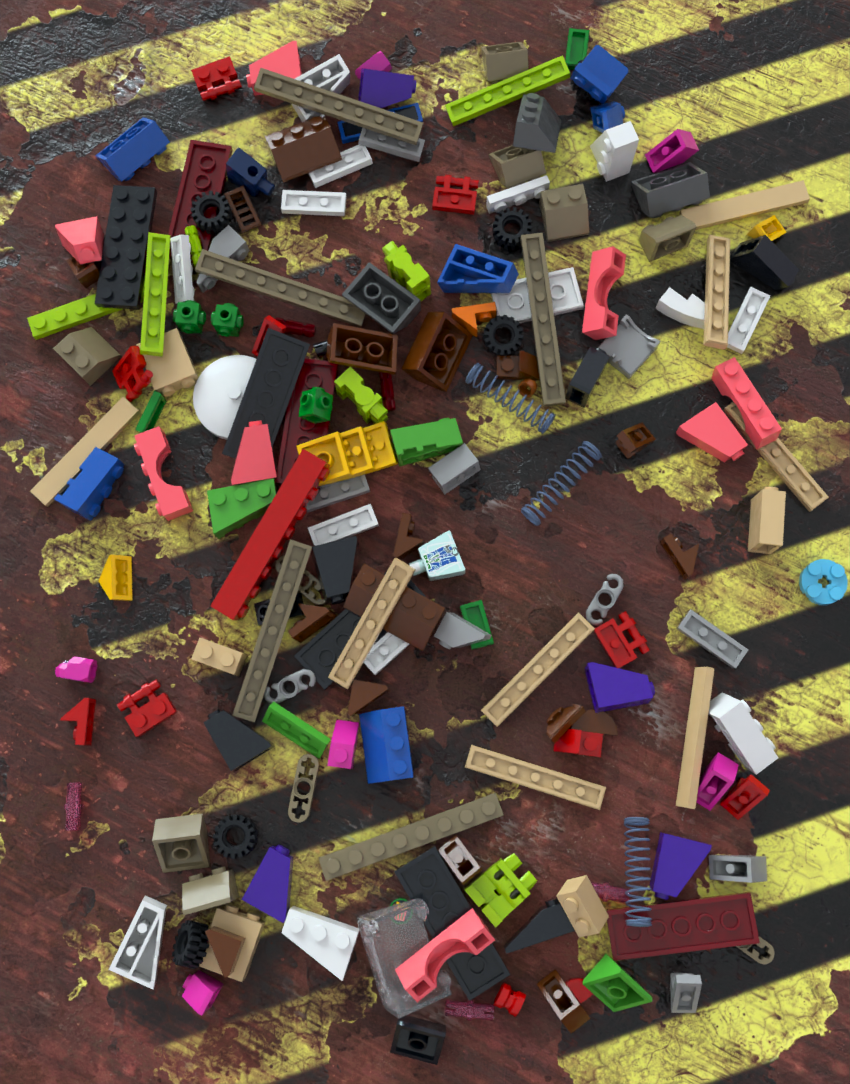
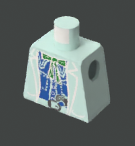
[409,530,465,581]

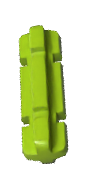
[185,225,202,267]

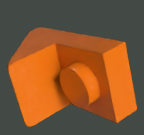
[452,302,496,337]

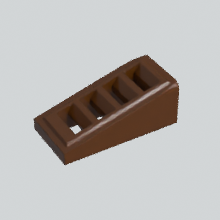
[224,186,262,234]

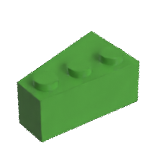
[390,418,463,467]
[207,478,278,539]

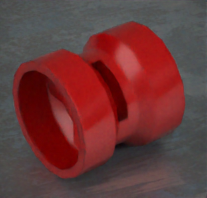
[493,982,526,1017]

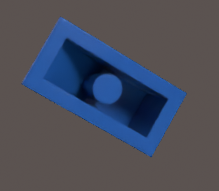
[590,101,625,133]

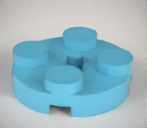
[799,559,848,605]

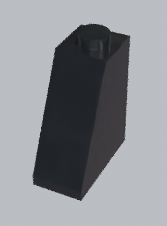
[730,235,800,290]
[565,347,610,408]
[311,536,357,605]
[203,709,275,771]

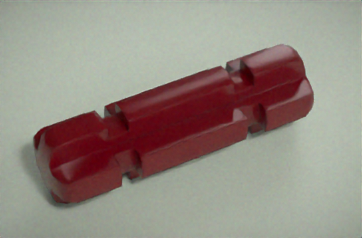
[275,317,316,337]
[379,372,396,412]

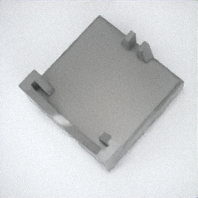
[598,314,660,379]

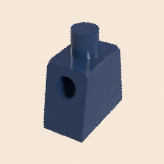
[226,147,275,197]

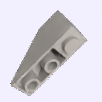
[196,225,249,293]

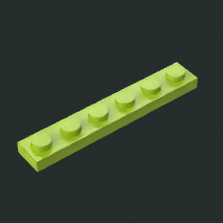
[445,55,571,127]
[140,232,170,357]
[27,276,145,340]

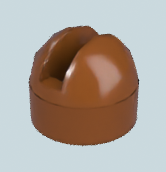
[518,378,537,398]

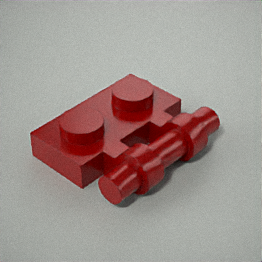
[191,56,242,101]
[432,174,479,215]
[112,346,153,402]
[593,611,650,668]
[117,679,177,737]

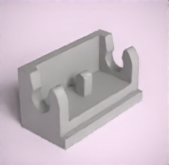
[428,443,481,495]

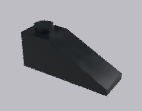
[504,897,575,954]

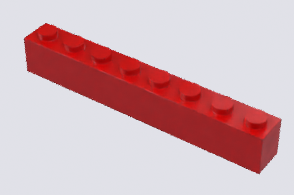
[210,449,330,620]

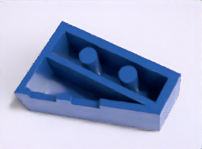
[437,244,519,293]
[54,447,125,521]

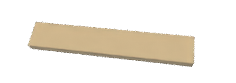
[679,180,810,230]
[703,235,730,350]
[30,397,141,507]
[723,402,829,512]
[328,558,416,689]
[481,612,595,727]
[676,667,714,809]
[465,745,606,810]

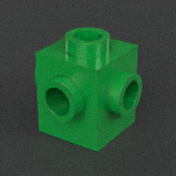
[173,300,206,334]
[211,303,244,337]
[298,387,333,424]

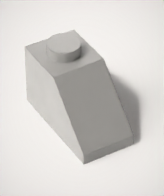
[434,612,492,649]
[709,855,767,883]

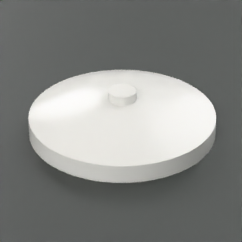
[193,355,256,440]

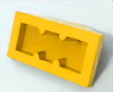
[747,215,786,241]
[98,555,132,601]

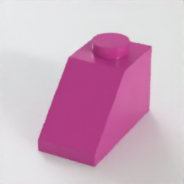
[645,129,699,173]
[327,720,359,769]
[696,752,739,811]
[182,970,223,1016]

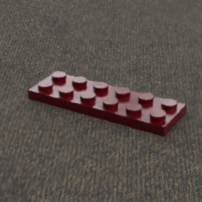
[168,140,233,263]
[275,359,339,490]
[606,892,760,961]

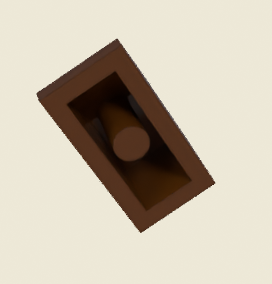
[537,969,591,1034]

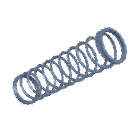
[465,363,556,434]
[521,441,602,526]
[624,817,652,927]

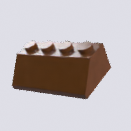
[343,564,445,651]

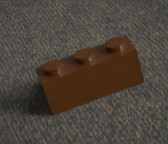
[265,114,342,182]
[401,312,473,392]
[326,323,398,375]

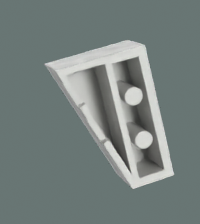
[292,54,350,122]
[590,121,639,182]
[708,692,778,775]
[109,895,167,989]
[281,906,360,981]

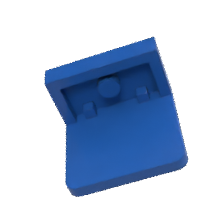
[570,45,628,105]

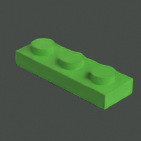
[262,701,331,759]

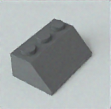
[513,93,561,153]
[631,162,710,218]
[342,262,421,334]

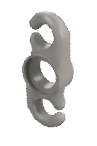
[586,574,624,626]
[264,669,316,704]

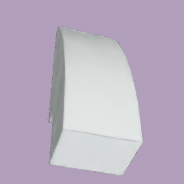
[655,287,705,329]

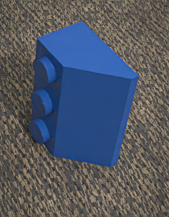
[96,117,170,182]
[359,706,414,784]

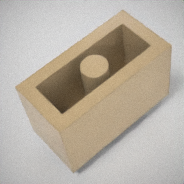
[191,638,247,677]
[556,875,609,938]

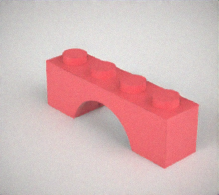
[582,246,626,340]
[711,357,782,449]
[134,426,193,521]
[395,908,495,1002]

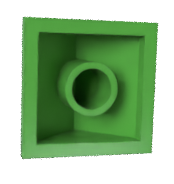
[583,954,652,1012]

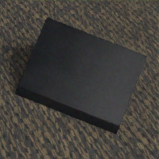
[390,1013,446,1065]

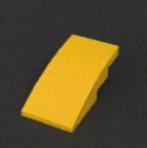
[297,421,398,486]

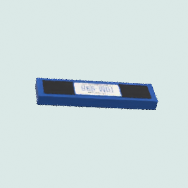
[337,103,423,144]

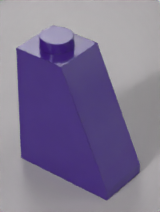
[358,68,416,108]
[584,662,655,713]
[649,832,712,900]
[242,844,294,923]

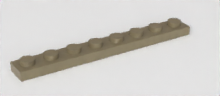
[254,68,423,145]
[520,232,566,407]
[195,249,366,328]
[232,539,312,722]
[318,793,504,881]

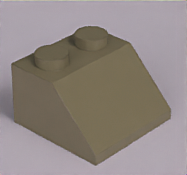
[481,41,529,84]
[489,145,546,188]
[539,184,589,242]
[639,215,697,262]
[53,327,122,386]
[152,814,210,873]
[182,866,240,916]

